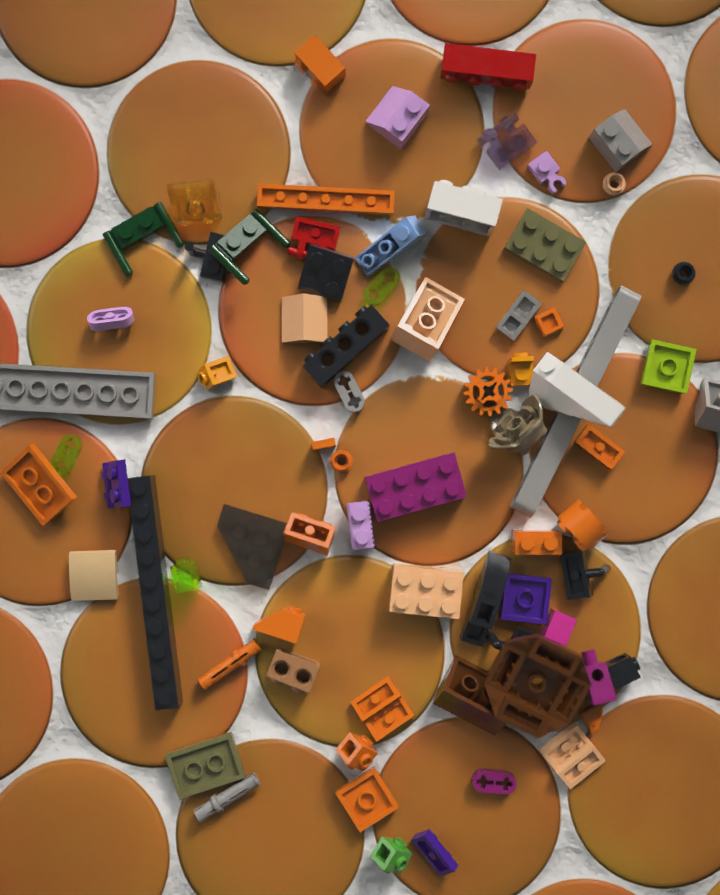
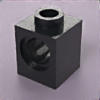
[606,653,641,689]

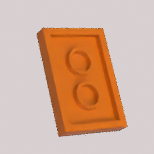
[0,444,77,526]

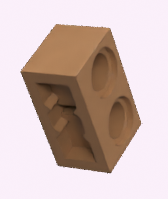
[266,647,320,694]

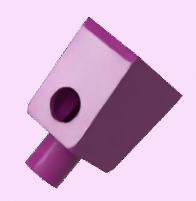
[581,649,617,705]

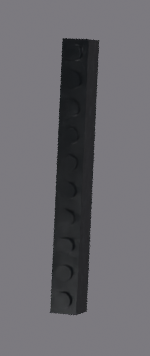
[128,475,183,711]

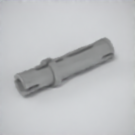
[194,772,261,823]

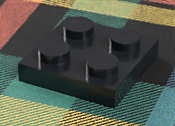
[297,244,354,302]

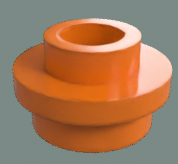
[330,450,353,473]

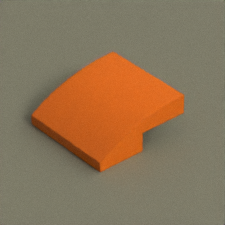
[350,676,415,742]

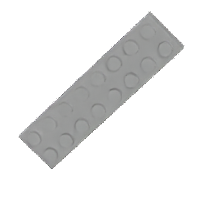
[0,364,156,419]

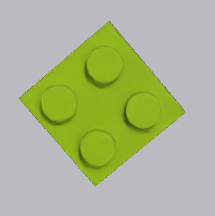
[640,339,697,394]

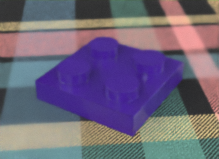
[500,573,552,625]

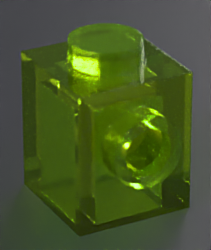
[170,557,202,594]

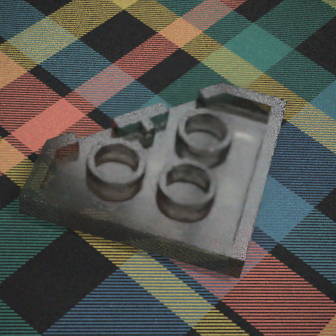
[217,504,287,590]

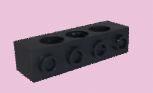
[303,304,390,388]

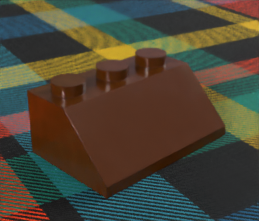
[433,655,506,736]

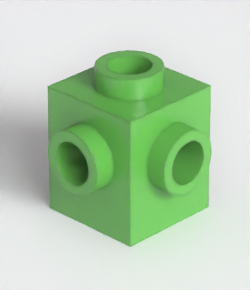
[370,836,412,874]

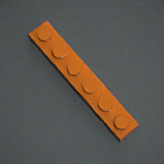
[257,183,395,215]

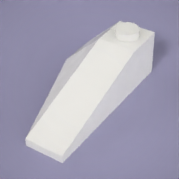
[528,352,626,428]

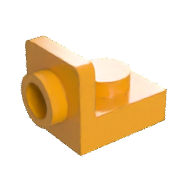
[508,352,534,387]
[198,356,237,391]

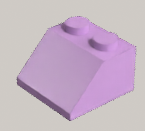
[365,86,430,150]

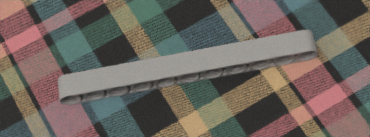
[510,285,642,518]

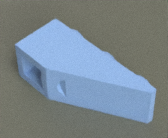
[355,216,428,277]

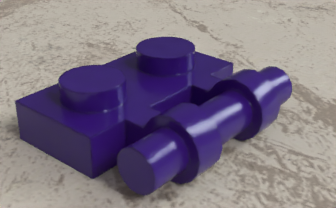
[101,459,131,508]

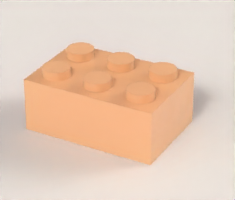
[389,563,464,619]

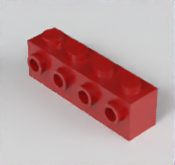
[440,43,536,91]

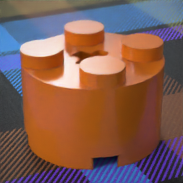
[557,499,610,552]

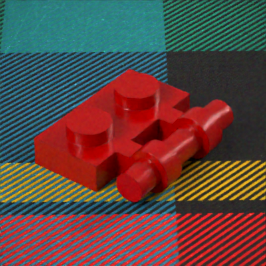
[288,216,341,261]

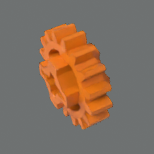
[462,367,513,417]

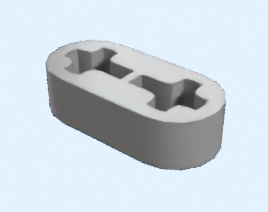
[334,371,365,412]

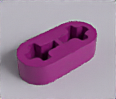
[472,769,516,794]

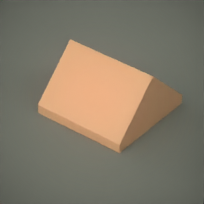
[282,293,328,343]

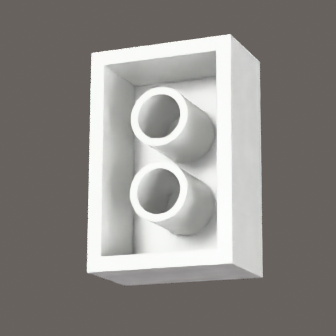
[425,180,503,237]

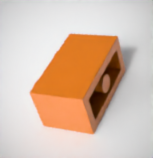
[294,34,346,94]
[511,530,562,555]

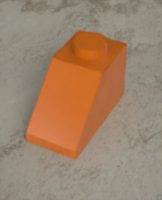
[252,605,306,644]

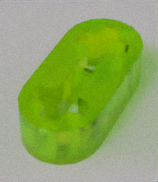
[364,267,400,306]
[50,434,83,476]

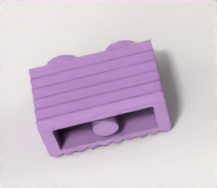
[347,501,375,550]

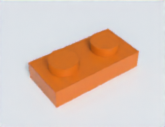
[574,424,625,470]

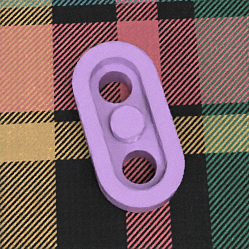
[87,307,135,332]

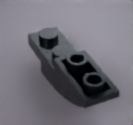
[460,551,511,647]

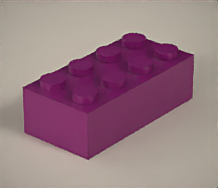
[365,452,467,522]

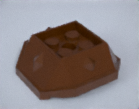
[484,633,591,738]

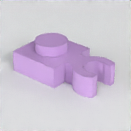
[527,151,566,195]

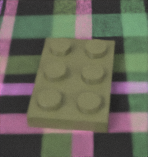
[504,208,586,283]
[165,732,246,799]

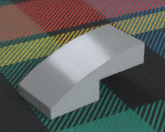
[496,290,542,341]

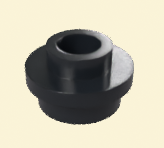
[672,262,695,285]

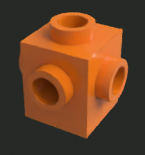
[335,732,378,772]

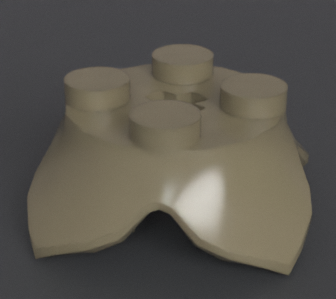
[488,393,547,455]

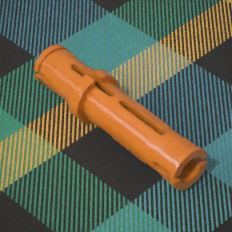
[198,638,262,690]

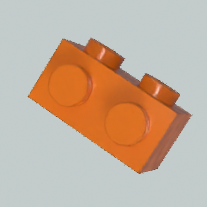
[284,512,336,556]

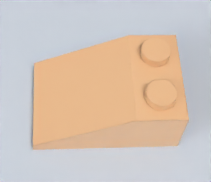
[390,277,465,362]

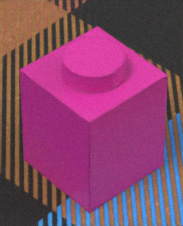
[541,608,577,646]

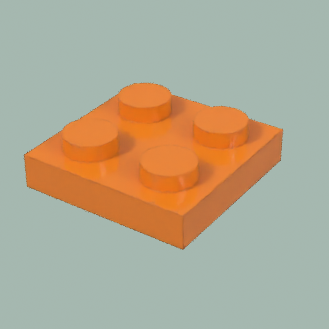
[335,766,399,832]

